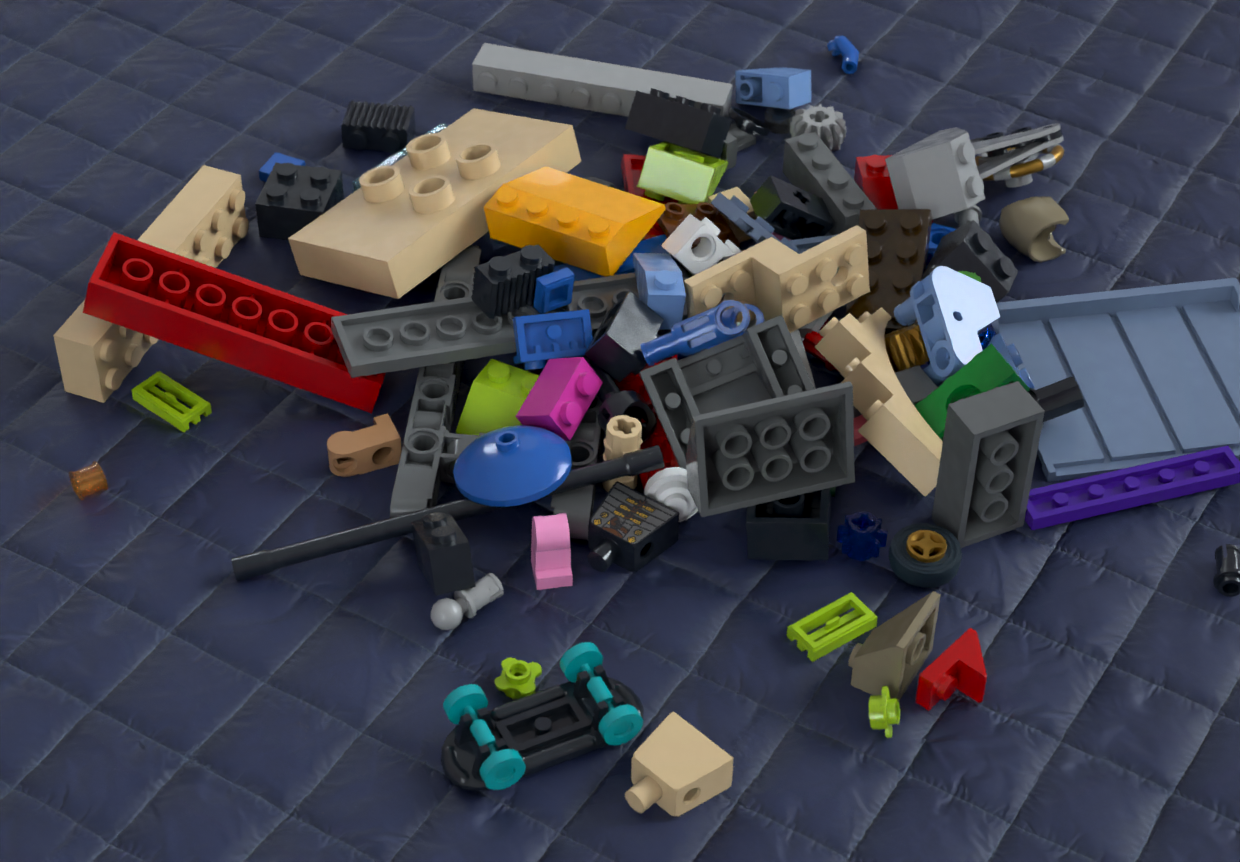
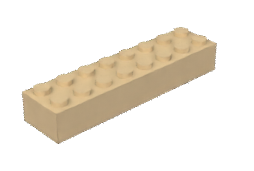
[53,165,249,403]

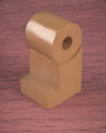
[327,413,402,477]

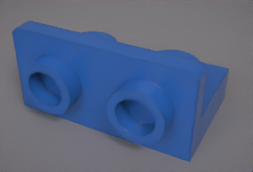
[512,309,593,370]

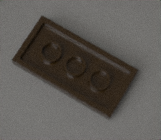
[845,209,932,334]

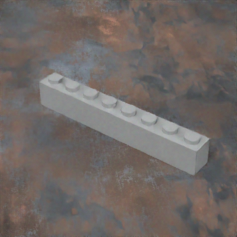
[472,43,733,118]

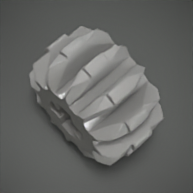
[790,104,847,151]

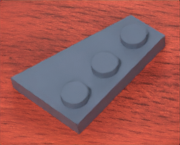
[711,192,800,253]

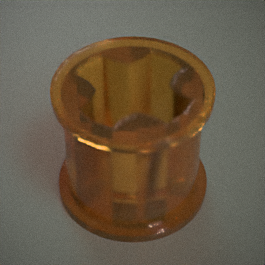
[69,461,108,500]

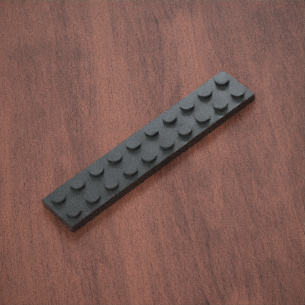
[331,266,689,378]

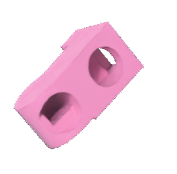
[531,513,573,590]

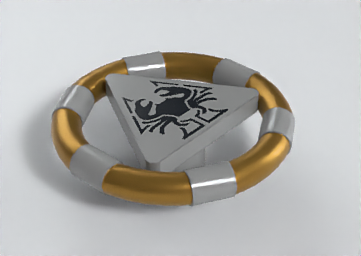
[975,144,1064,188]

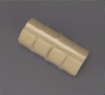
[602,415,643,492]

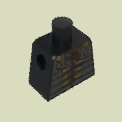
[587,481,679,572]

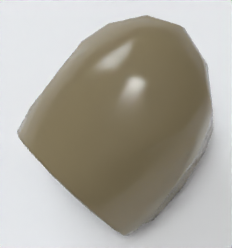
[999,196,1069,262]

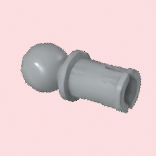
[430,573,504,631]

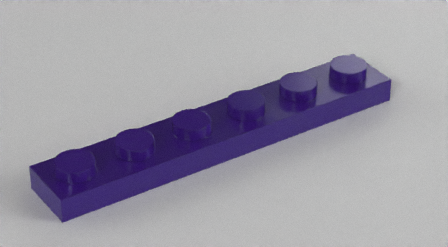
[1025,445,1240,530]

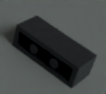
[625,88,732,158]

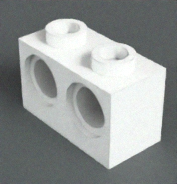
[661,214,742,297]

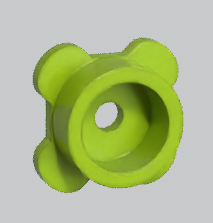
[495,658,542,699]
[868,686,900,738]

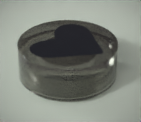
[764,107,796,134]

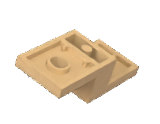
[683,225,870,333]

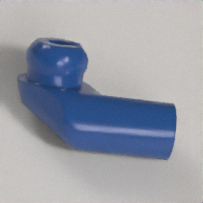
[827,35,859,74]

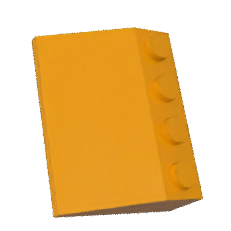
[484,166,666,277]

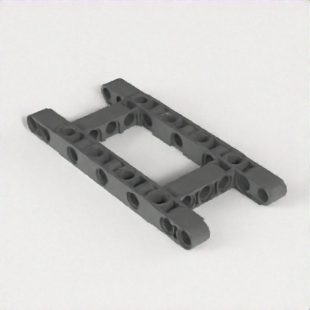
[390,245,603,540]

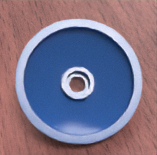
[453,425,572,507]

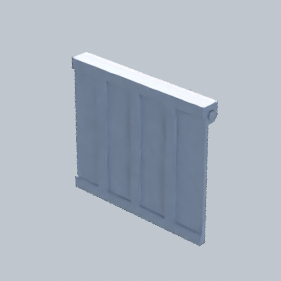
[982,278,1240,482]

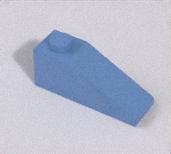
[633,253,686,330]

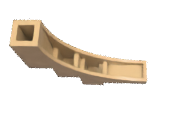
[815,307,943,497]

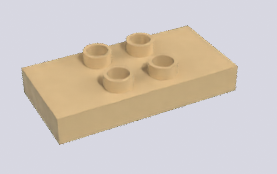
[288,108,582,299]

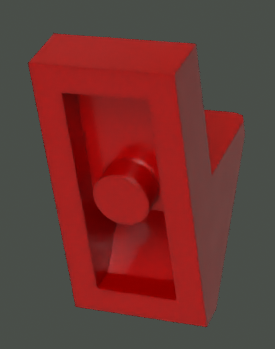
[915,627,987,711]

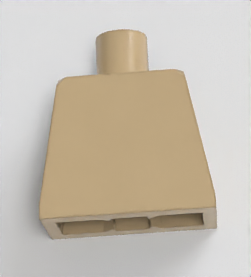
[625,711,734,817]

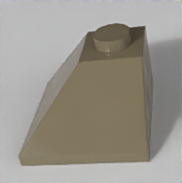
[848,591,941,701]

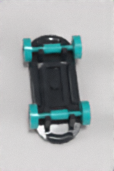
[441,642,643,791]

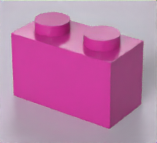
[515,357,603,441]

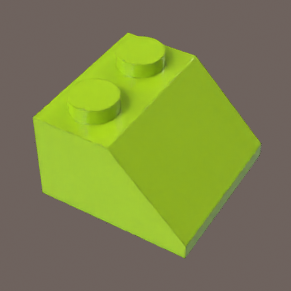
[456,359,540,435]

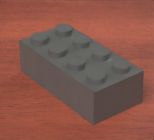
[932,381,1045,548]

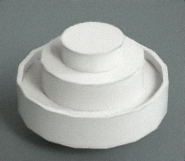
[644,467,698,522]

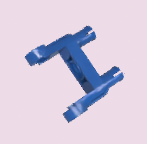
[640,300,765,366]

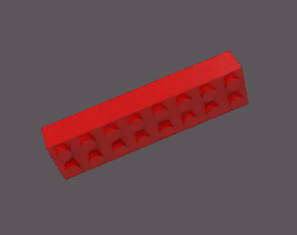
[82,232,386,413]

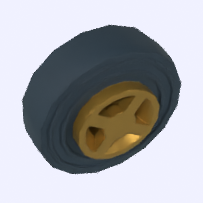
[889,523,962,588]

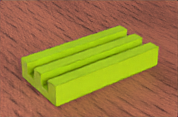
[131,371,212,432]
[787,592,878,662]

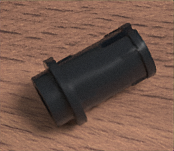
[1213,544,1240,597]

